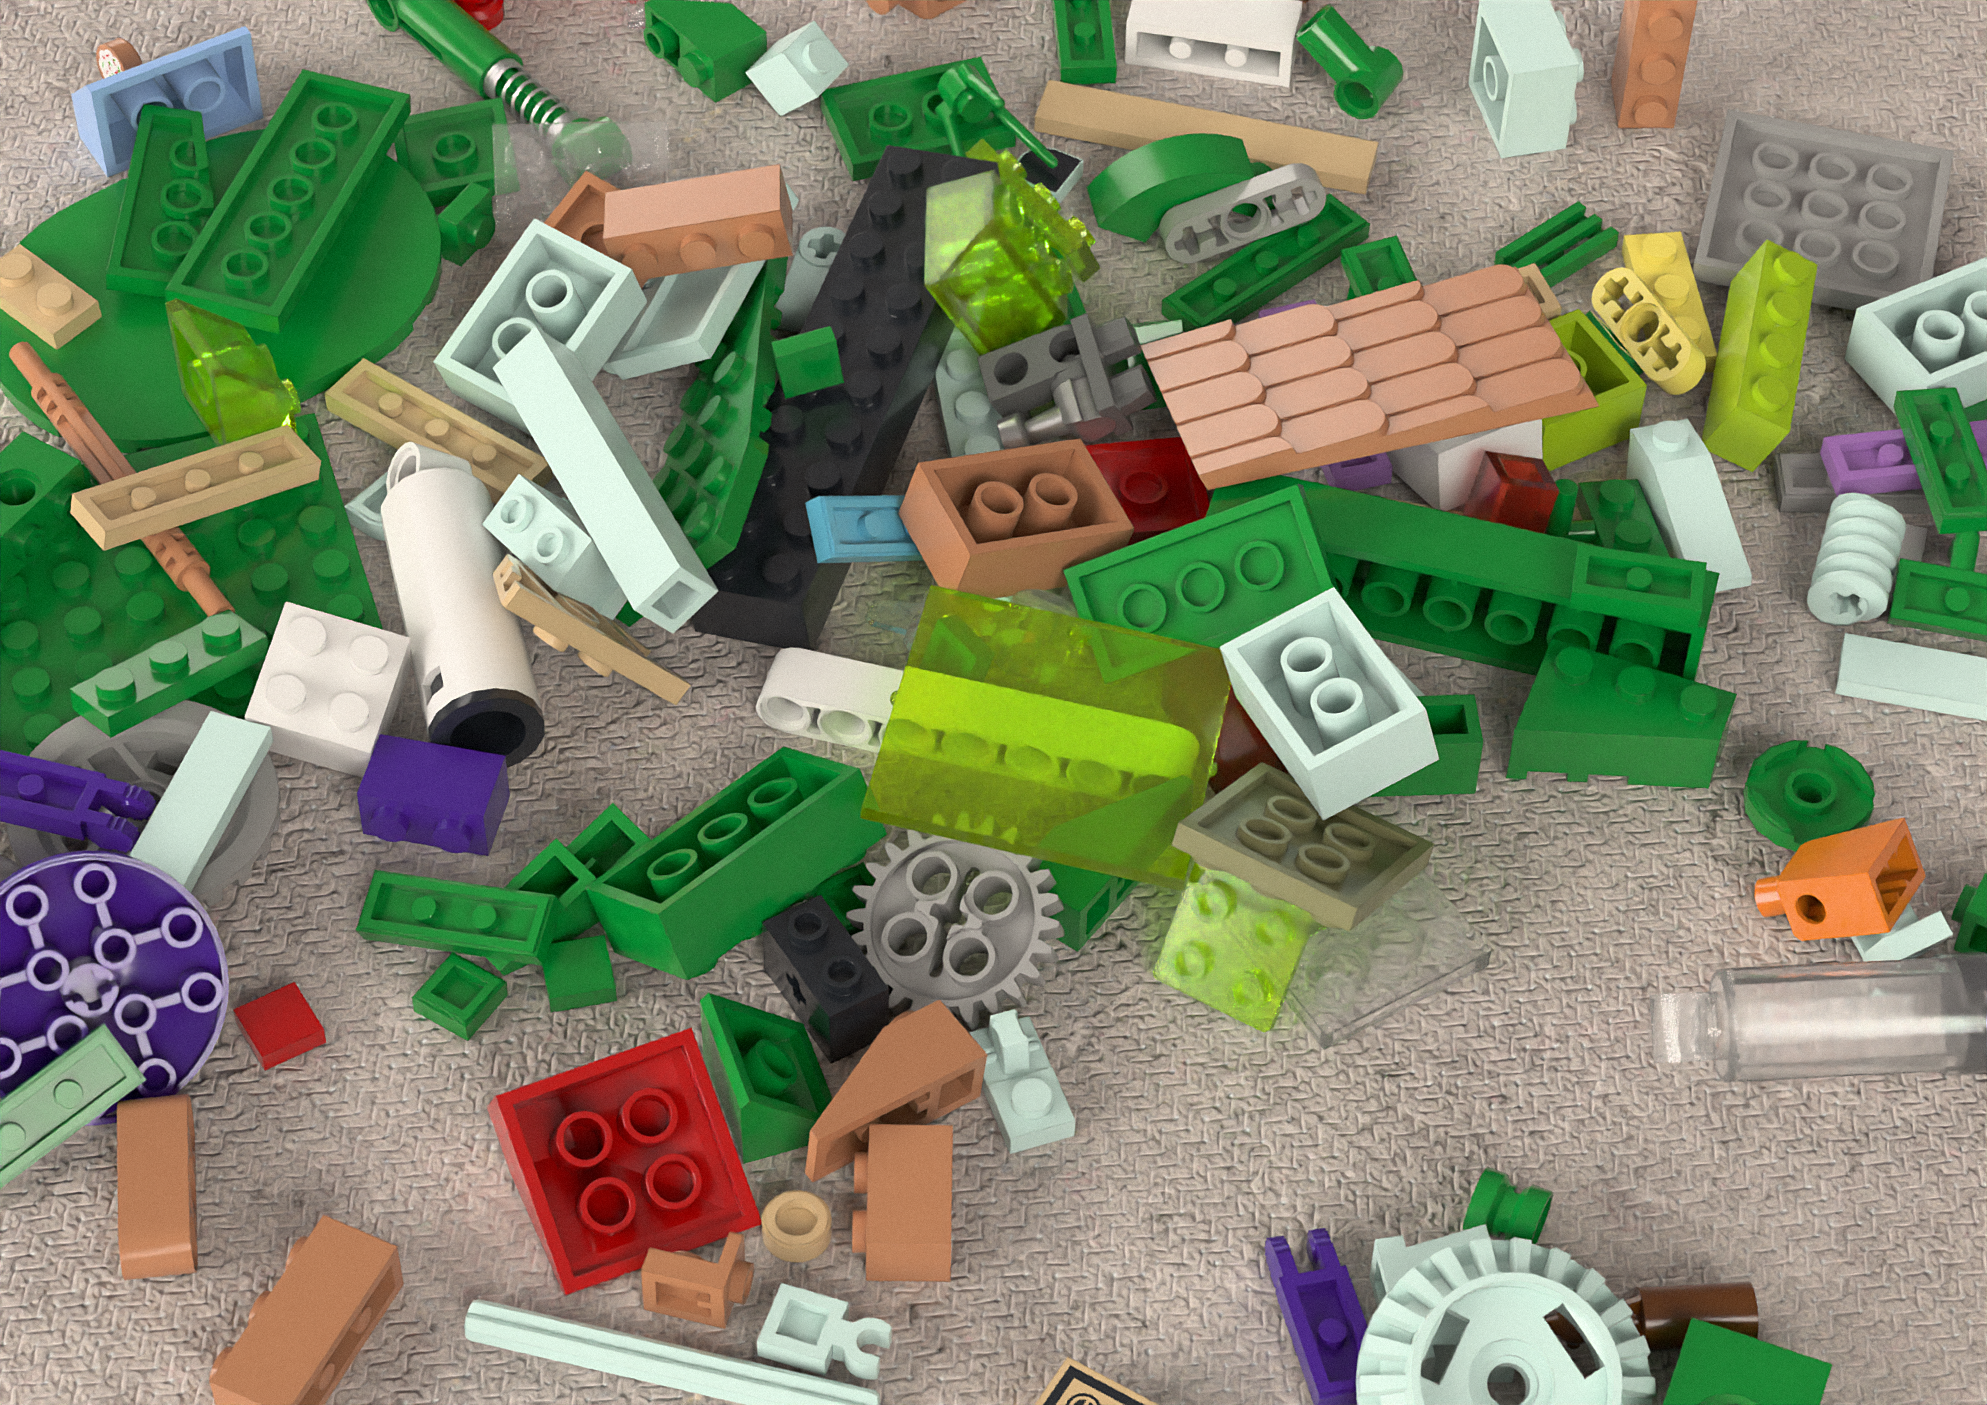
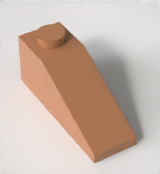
[805,999,987,1183]

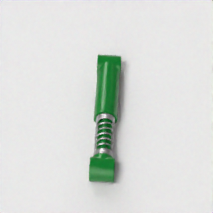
[366,0,632,188]

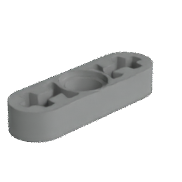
[1159,163,1326,263]

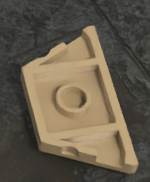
[492,554,691,705]

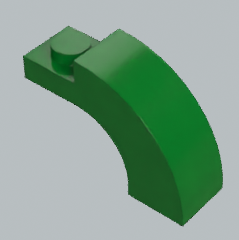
[1087,133,1276,243]

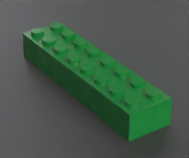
[1206,475,1720,681]

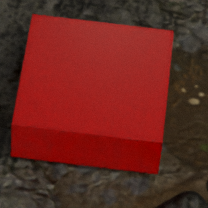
[233,981,326,1071]

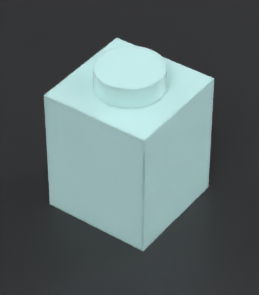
[745,21,849,117]

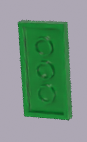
[1063,484,1341,689]

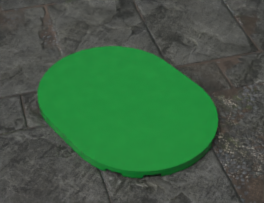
[0,129,442,454]

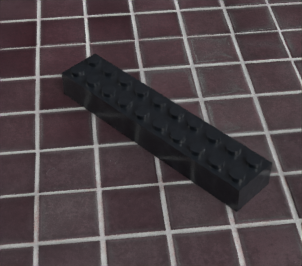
[691,145,1005,651]

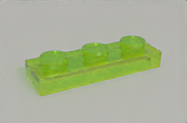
[965,139,1101,283]

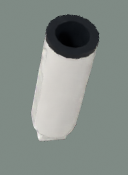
[381,442,545,768]

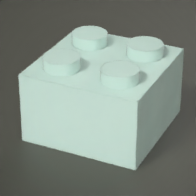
[1468,0,1584,158]

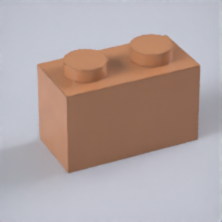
[852,1124,953,1282]

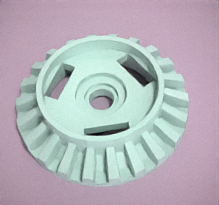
[1356,1237,1656,1405]

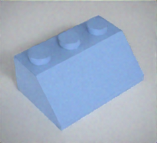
[71,26,264,177]

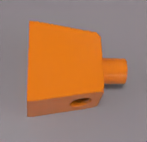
[1754,818,1926,941]

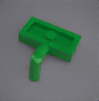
[1544,479,1670,557]
[1887,531,1987,642]

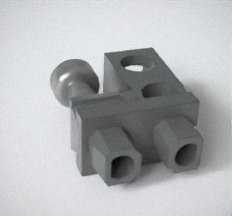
[977,313,1157,449]

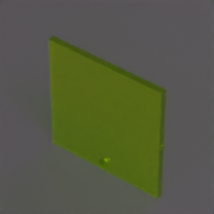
[860,585,1231,891]

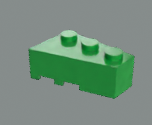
[1506,638,1737,789]

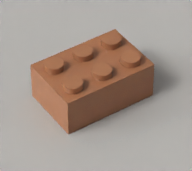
[898,438,1134,606]

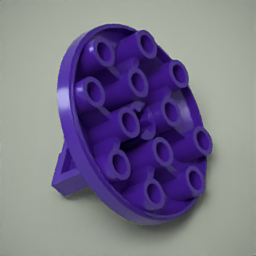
[0,851,229,1126]

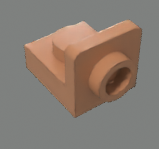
[641,1232,754,1329]

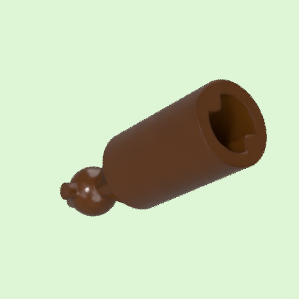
[1544,1281,1759,1352]

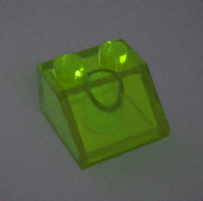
[165,299,301,447]

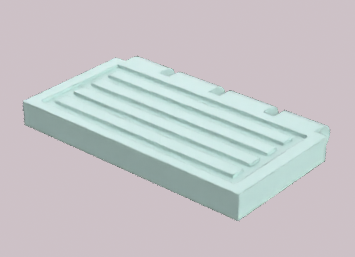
[602,183,799,380]

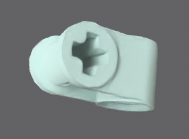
[776,227,846,333]

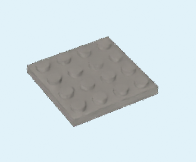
[1692,109,1954,311]

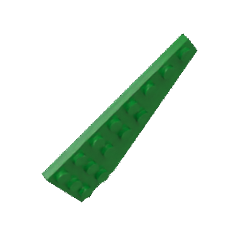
[615,256,788,627]

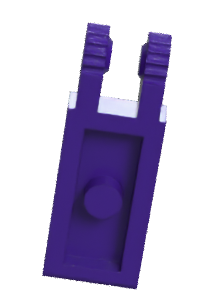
[0,750,156,853]
[1265,1228,1368,1405]

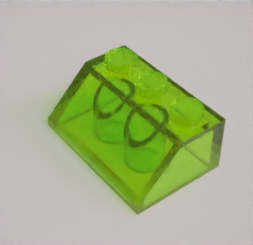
[924,170,1073,356]

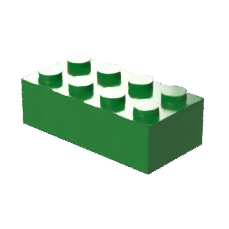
[585,746,887,981]

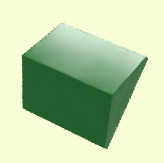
[700,993,833,1164]

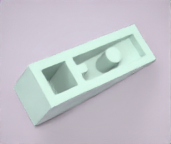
[1626,419,1752,592]

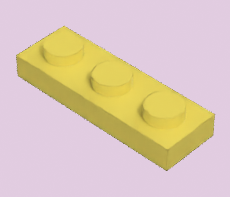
[1621,231,1718,373]

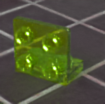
[1153,862,1327,1032]

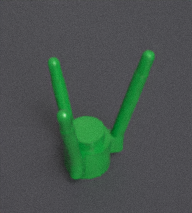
[935,63,1058,168]

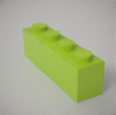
[1702,239,1818,473]

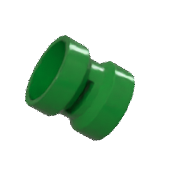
[1462,1167,1554,1245]

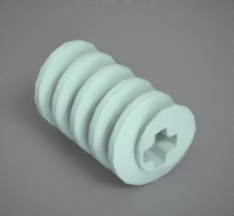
[1807,493,1906,626]

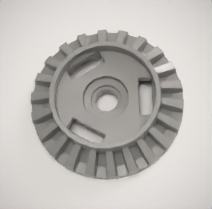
[6,700,281,907]

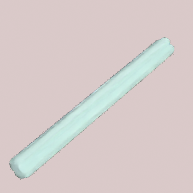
[464,1299,880,1405]

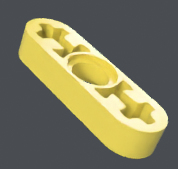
[1592,267,1706,395]

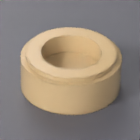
[762,1190,832,1263]

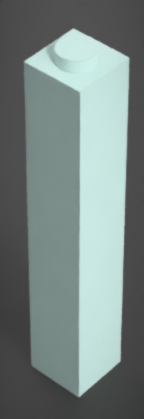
[493,326,718,634]

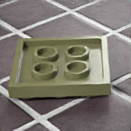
[1171,762,1435,932]

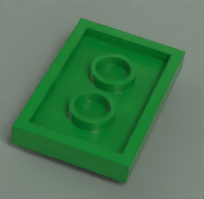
[820,56,1016,182]

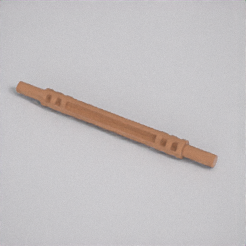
[9,342,235,617]

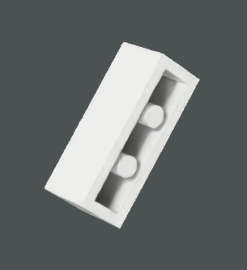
[1124,0,1303,87]

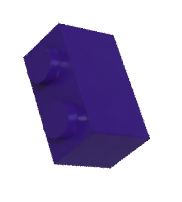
[357,734,510,856]

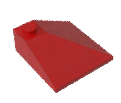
[487,1027,762,1297]

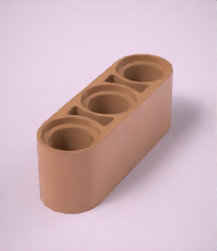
[117,1094,198,1280]

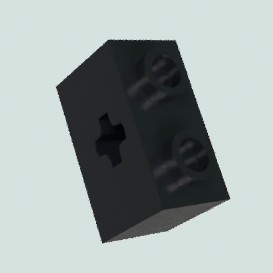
[762,895,889,1064]

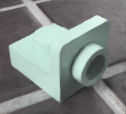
[1850,903,1953,979]

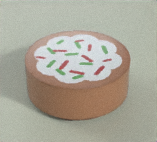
[96,38,143,79]

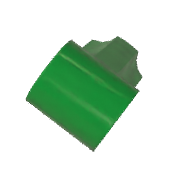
[1295,3,1404,120]

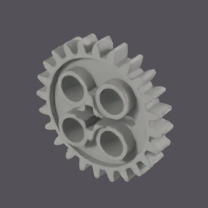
[846,816,1065,1031]

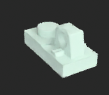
[969,1009,1075,1154]

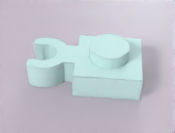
[757,1283,892,1380]

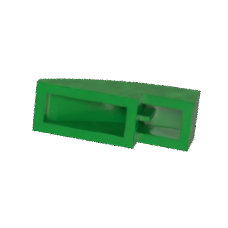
[486,803,651,976]

